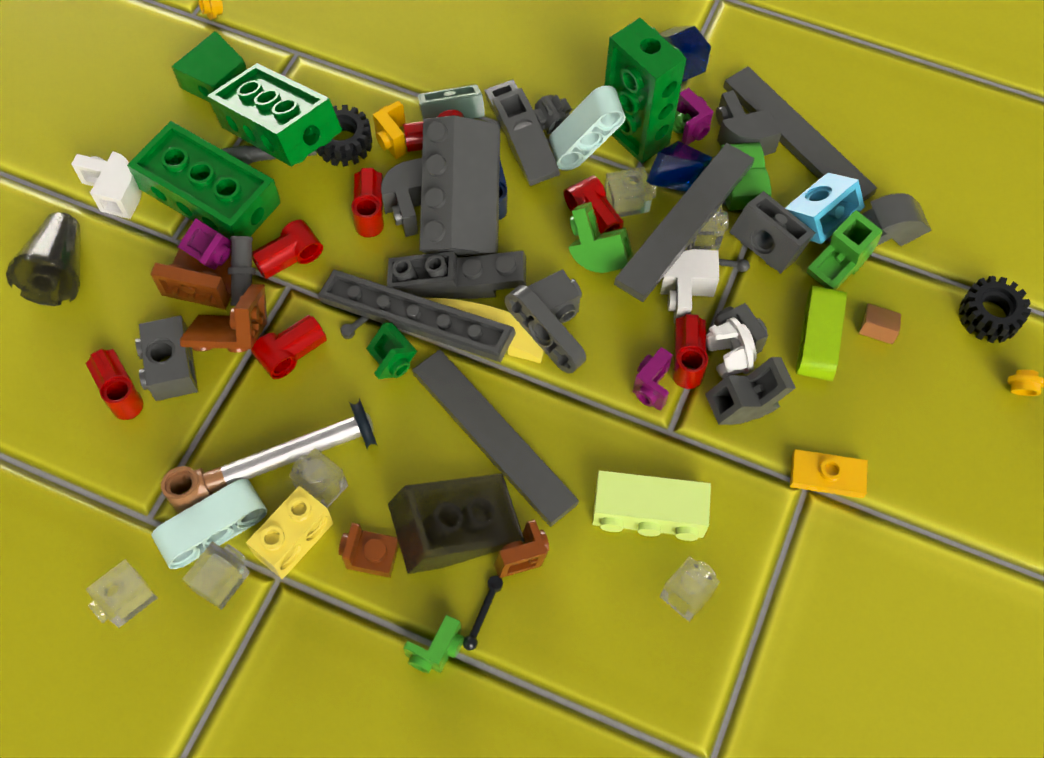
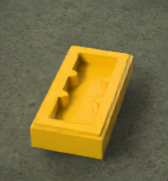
[790,449,868,498]

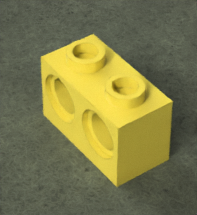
[246,486,333,579]

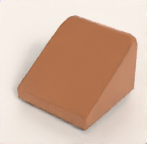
[859,304,901,344]

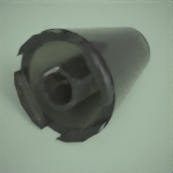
[6,212,81,306]

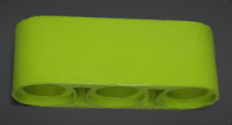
[796,285,847,382]

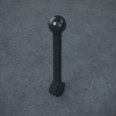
[463,575,503,651]

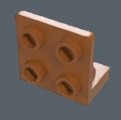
[151,247,231,310]
[180,284,267,353]

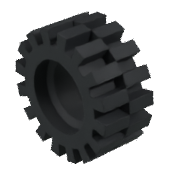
[317,105,372,167]
[959,276,1031,343]

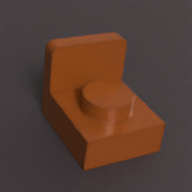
[494,519,549,579]
[339,522,400,578]

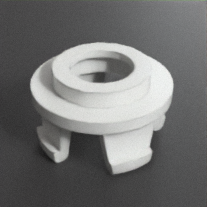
[706,317,757,379]

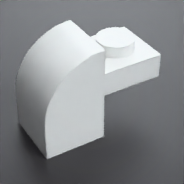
[71,151,141,219]
[660,249,719,324]

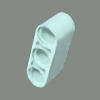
[549,85,626,170]
[151,479,267,569]

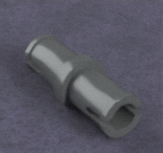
[228,236,256,306]

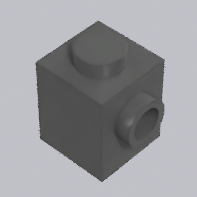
[527,269,582,323]

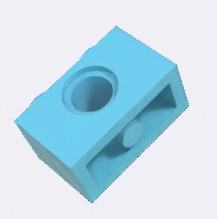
[785,173,865,244]

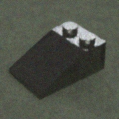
[388,473,525,574]

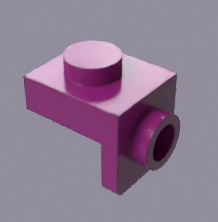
[677,87,714,146]
[177,218,231,270]
[633,347,673,411]

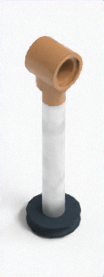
[161,398,378,514]

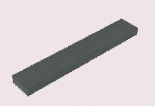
[723,66,877,201]
[614,143,755,302]
[318,269,516,363]
[412,350,579,527]

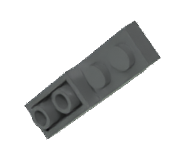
[484,79,560,186]
[387,251,526,299]

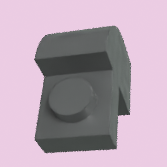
[716,90,782,155]
[381,158,422,237]
[862,193,932,246]
[705,357,796,425]

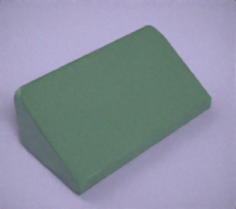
[417,84,485,119]

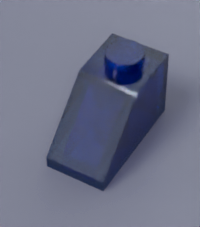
[659,26,711,82]
[646,141,712,192]

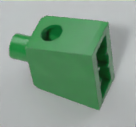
[172,31,247,102]

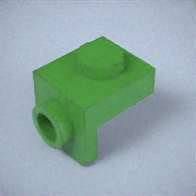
[403,615,465,674]

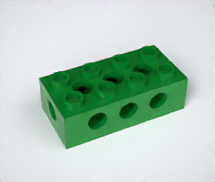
[604,18,687,164]
[207,63,342,167]
[127,121,281,239]

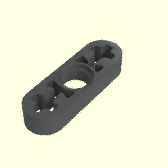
[505,285,586,373]

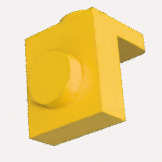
[373,101,407,159]

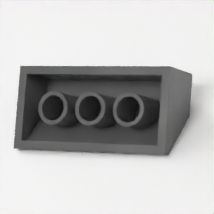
[420,115,500,258]

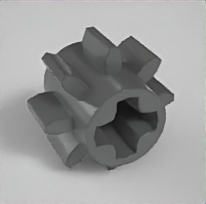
[533,95,572,134]

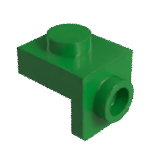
[366,323,417,379]

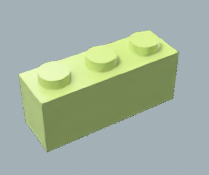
[592,470,711,541]

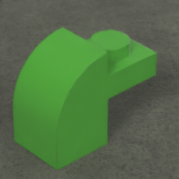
[568,202,633,273]
[806,210,883,290]

